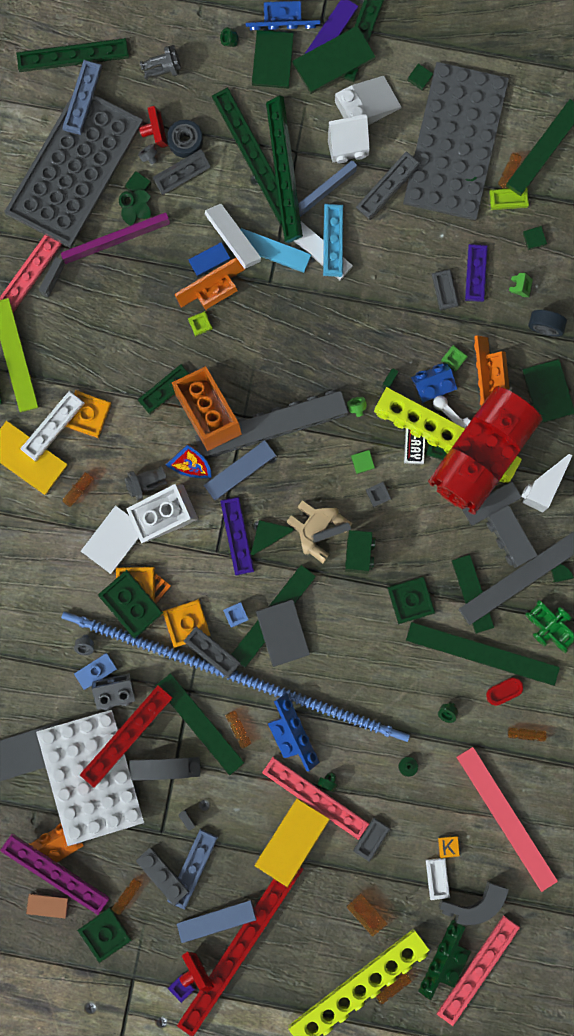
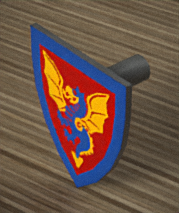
[165,444,212,478]

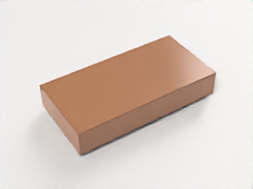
[26,893,69,919]

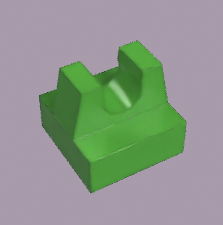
[509,273,533,297]

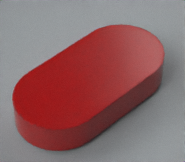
[486,678,523,706]

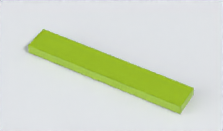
[0,298,38,413]

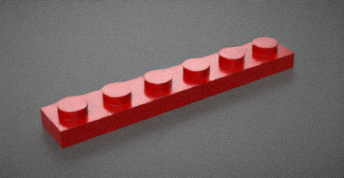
[80,686,172,788]

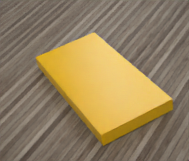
[0,421,68,496]
[254,798,330,888]

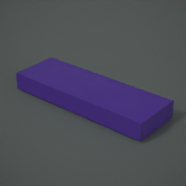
[465,244,488,302]

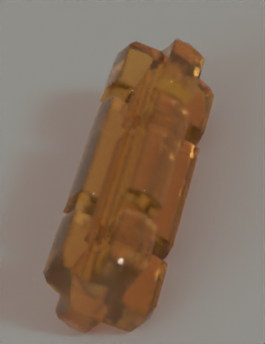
[498,153,522,189]
[226,711,251,748]
[507,727,546,742]
[112,878,142,915]
[376,973,411,1004]

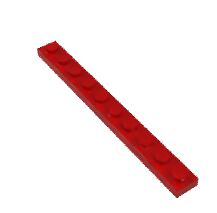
[177,867,304,1036]

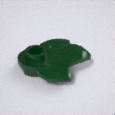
[119,190,151,226]

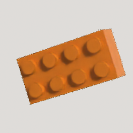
[172,366,242,451]

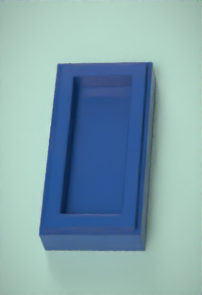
[188,242,230,277]

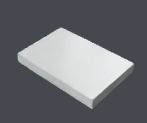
[81,505,139,575]

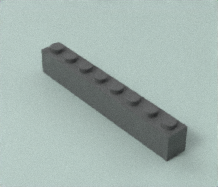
[195,390,348,459]

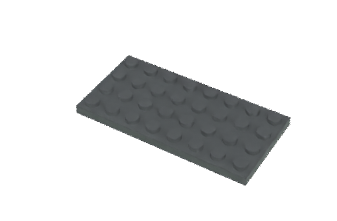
[403,62,509,221]
[4,95,143,248]

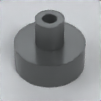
[138,144,158,164]
[74,635,94,655]

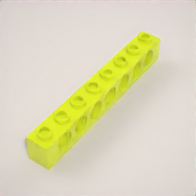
[374,387,522,483]
[288,928,430,1036]

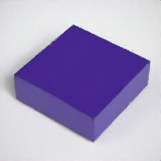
[168,973,196,1003]

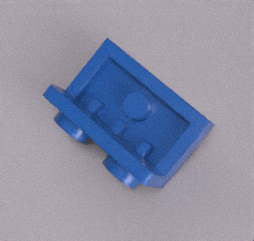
[411,364,457,403]

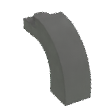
[129,757,200,780]
[438,881,509,925]

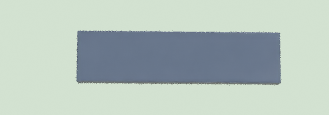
[62,60,102,135]
[299,161,357,217]
[203,440,276,501]
[167,828,218,910]
[177,901,257,943]

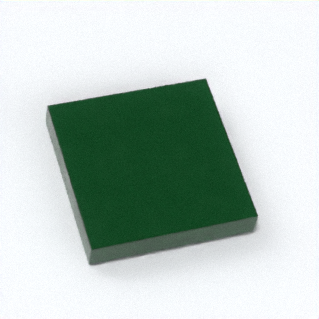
[387,577,435,625]
[77,907,132,963]

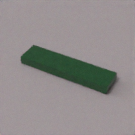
[451,555,494,634]

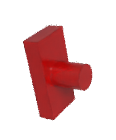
[139,106,168,148]
[179,951,214,992]

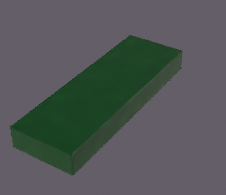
[138,364,189,415]

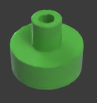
[347,397,367,417]

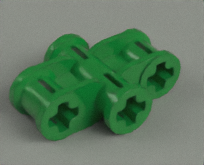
[525,600,574,653]

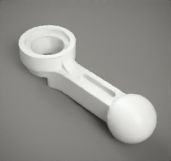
[433,396,471,428]

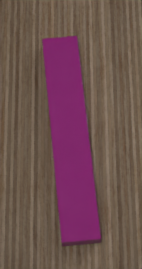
[61,213,170,264]
[0,833,109,915]

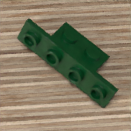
[418,920,471,1000]

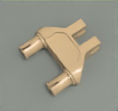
[287,500,353,564]

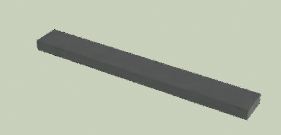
[458,532,574,626]

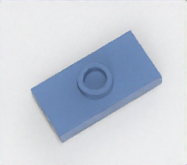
[74,653,117,690]

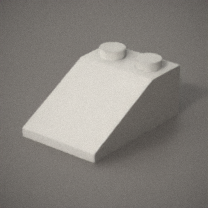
[335,76,401,125]
[328,114,369,163]
[521,454,573,512]
[127,484,198,543]

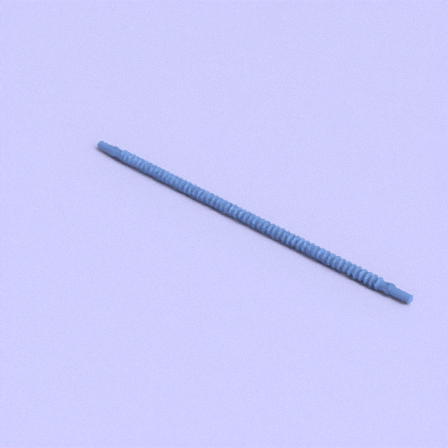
[61,611,410,742]

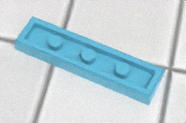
[323,204,343,277]
[240,228,311,273]

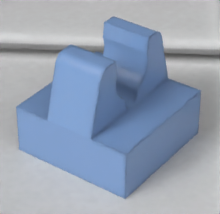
[223,602,248,628]

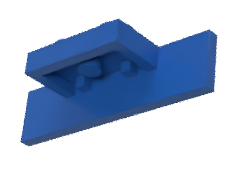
[246,1,320,30]
[268,693,320,771]

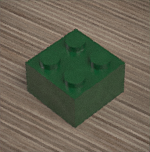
[345,530,376,574]

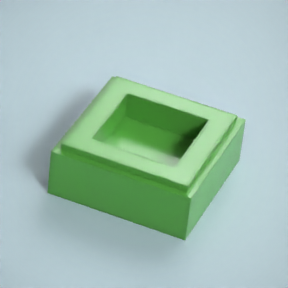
[441,345,468,372]
[351,450,375,475]

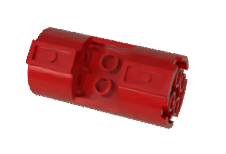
[428,386,543,515]

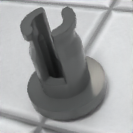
[140,45,181,80]
[125,466,167,501]

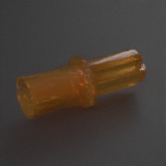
[62,472,94,507]

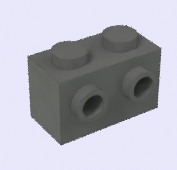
[92,673,136,710]

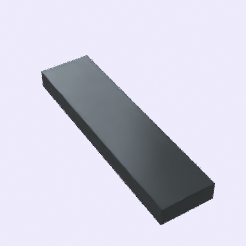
[356,151,421,220]

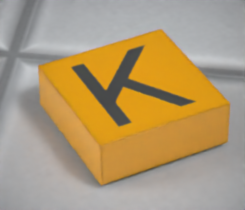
[438,836,460,858]

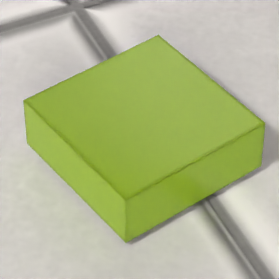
[188,311,213,337]

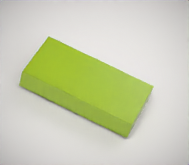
[489,189,529,210]

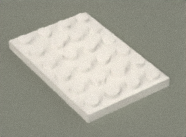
[36,710,144,846]

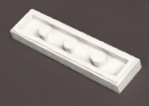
[205,204,261,269]
[294,222,353,281]
[20,391,85,462]

